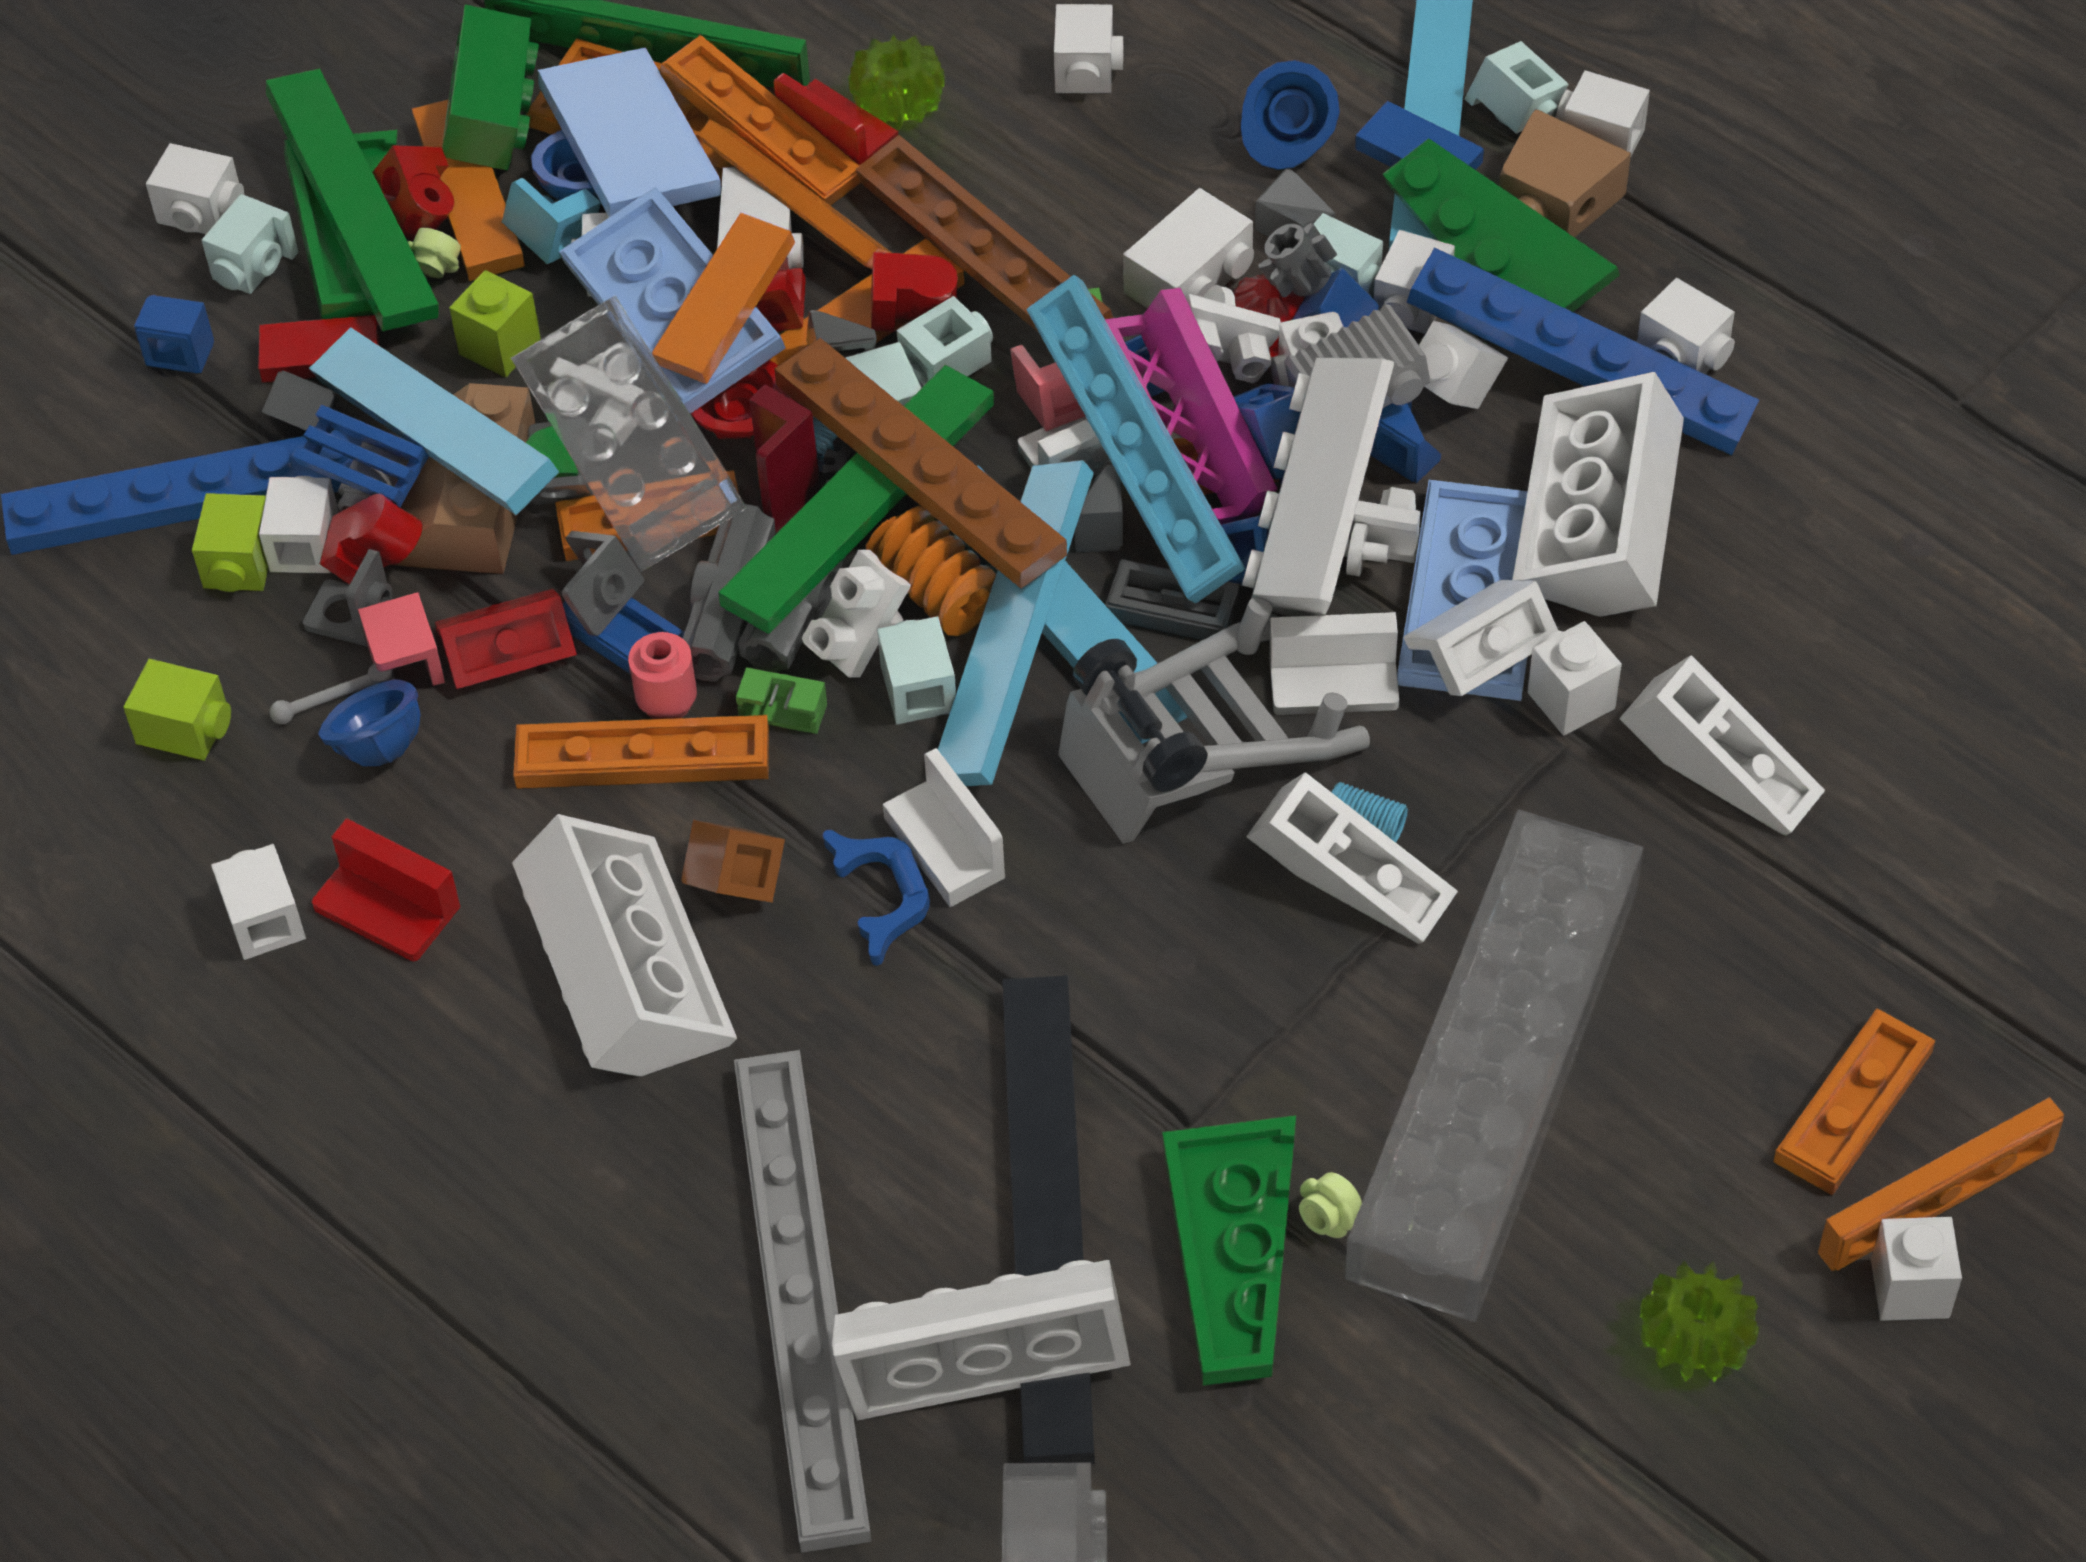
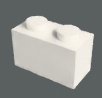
[1123,188,1254,308]

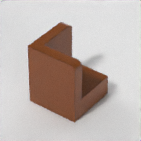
[681,820,785,903]

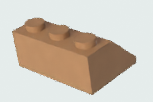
[389,383,536,574]

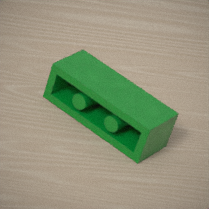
[442,4,539,171]

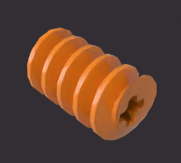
[866,506,996,636]

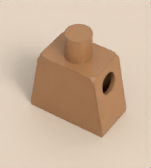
[1499,109,1631,237]

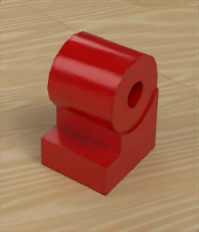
[372,145,455,241]
[871,252,958,332]
[319,493,423,584]

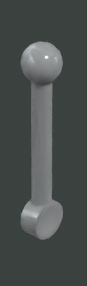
[269,664,394,724]

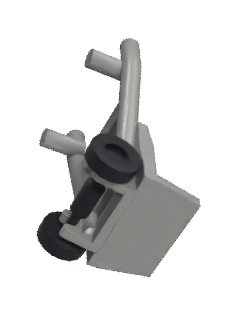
[1058,597,1370,844]

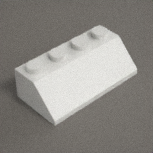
[1242,358,1394,617]
[1512,372,1684,617]
[512,814,737,1077]
[832,1260,1131,1421]

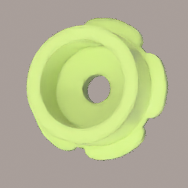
[408,228,461,278]
[1299,1172,1362,1238]

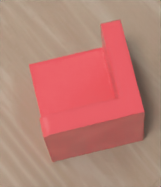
[1010,344,1085,431]
[358,592,445,686]

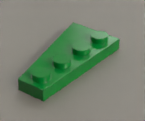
[284,130,398,320]
[1383,138,1620,312]
[1162,1115,1296,1386]

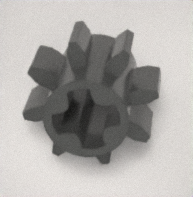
[1259,223,1337,297]

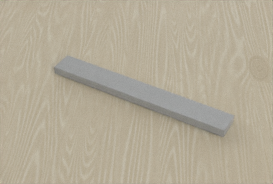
[734,1050,872,1553]

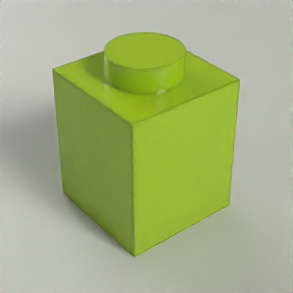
[449,270,541,378]
[192,493,268,592]
[123,659,231,761]

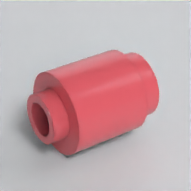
[628,632,697,719]

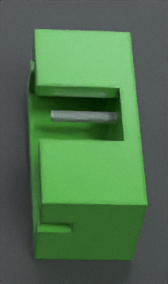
[736,667,827,734]

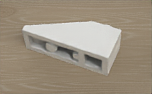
[1620,655,1825,836]
[1247,772,1458,944]

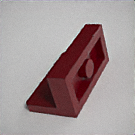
[749,384,821,533]

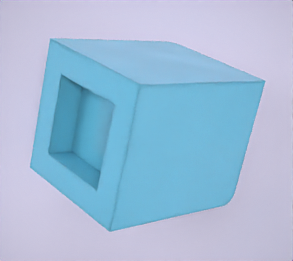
[502,178,601,264]

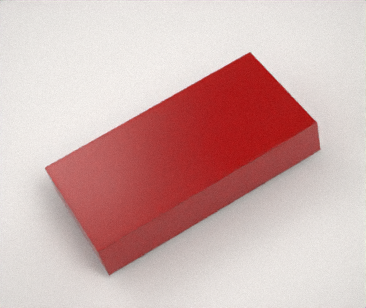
[258,315,380,383]

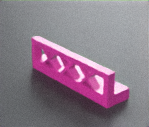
[1105,288,1278,525]

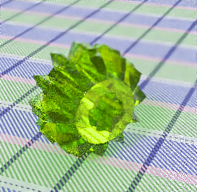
[848,33,945,129]
[1639,1261,1759,1383]

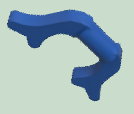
[823,830,930,966]

